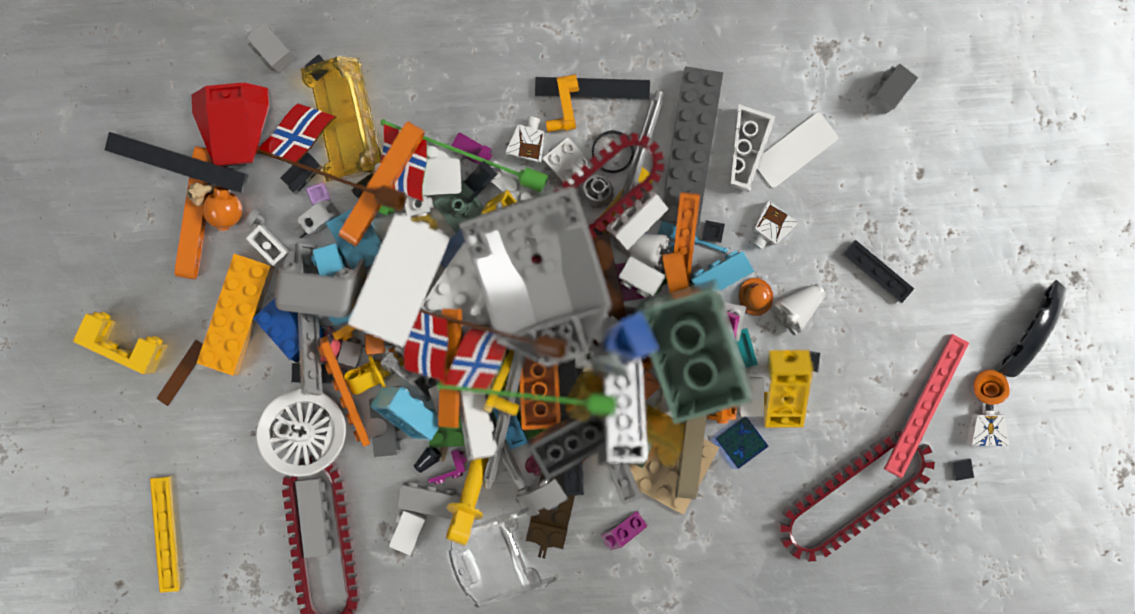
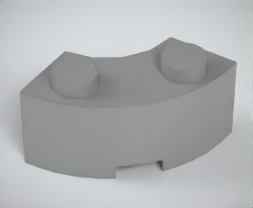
[515,477,568,516]

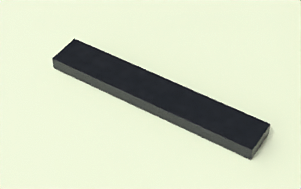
[535,77,650,100]

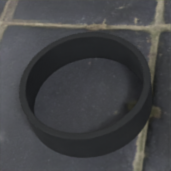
[592,130,634,173]

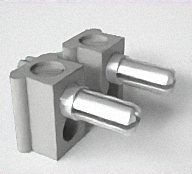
[381,343,408,379]

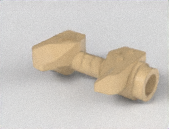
[186,182,218,206]

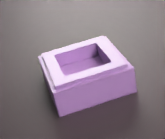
[305,182,331,206]

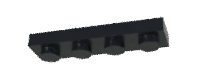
[842,240,915,303]

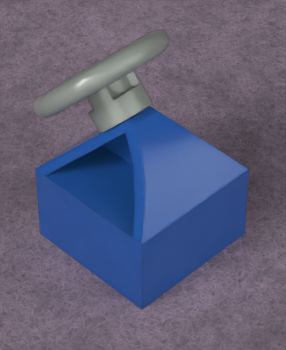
[589,312,658,376]

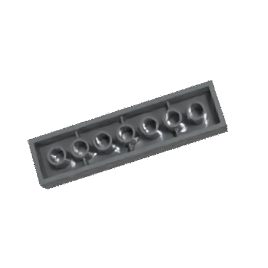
[659,66,723,226]

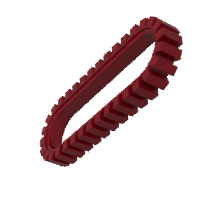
[525,133,665,264]
[282,455,360,614]

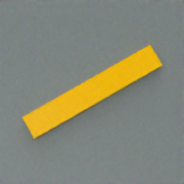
[150,476,180,593]

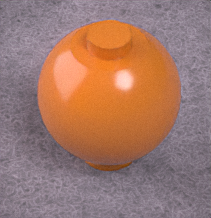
[203,186,242,231]

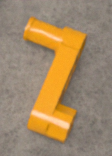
[546,74,579,133]

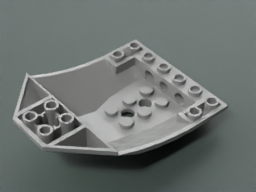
[460,187,611,366]

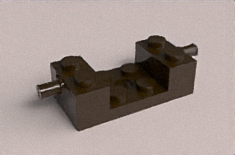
[526,471,575,559]

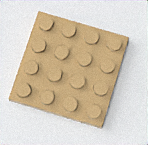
[629,411,720,514]

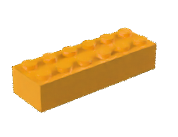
[197,254,275,376]

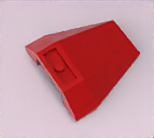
[191,82,269,166]

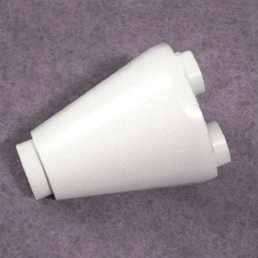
[616,234,672,273]
[773,284,826,336]

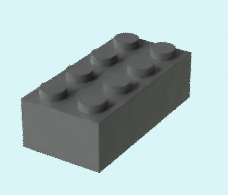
[527,408,605,480]

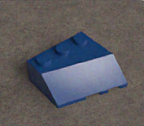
[253,298,325,363]

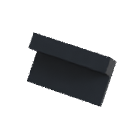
[280,152,324,194]
[464,161,498,204]

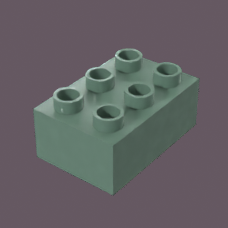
[636,279,752,424]

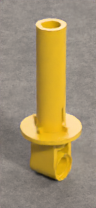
[344,353,404,395]
[446,458,489,546]

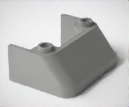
[275,250,366,318]

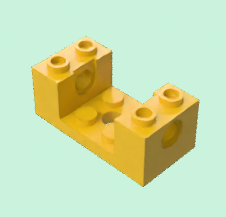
[73,311,168,375]
[763,350,813,428]

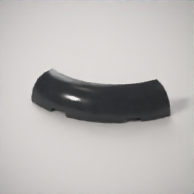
[998,280,1067,377]

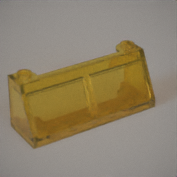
[300,56,382,182]
[564,369,685,469]

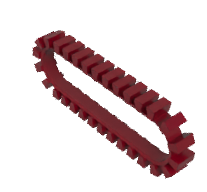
[778,431,935,562]

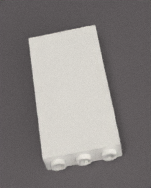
[348,213,450,347]

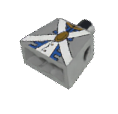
[294,200,341,238]

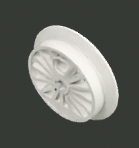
[257,389,346,476]

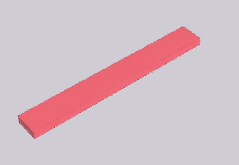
[884,334,969,479]

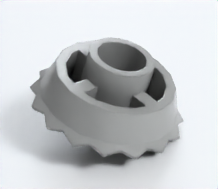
[578,175,614,209]

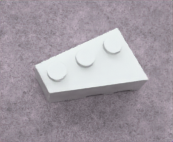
[606,181,668,250]

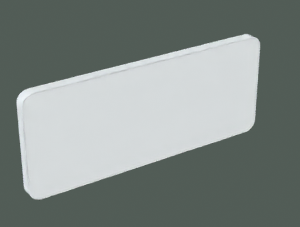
[757,112,838,188]
[375,158,462,197]

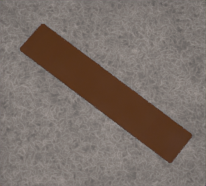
[156,340,203,406]

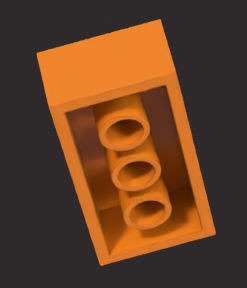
[519,356,561,430]

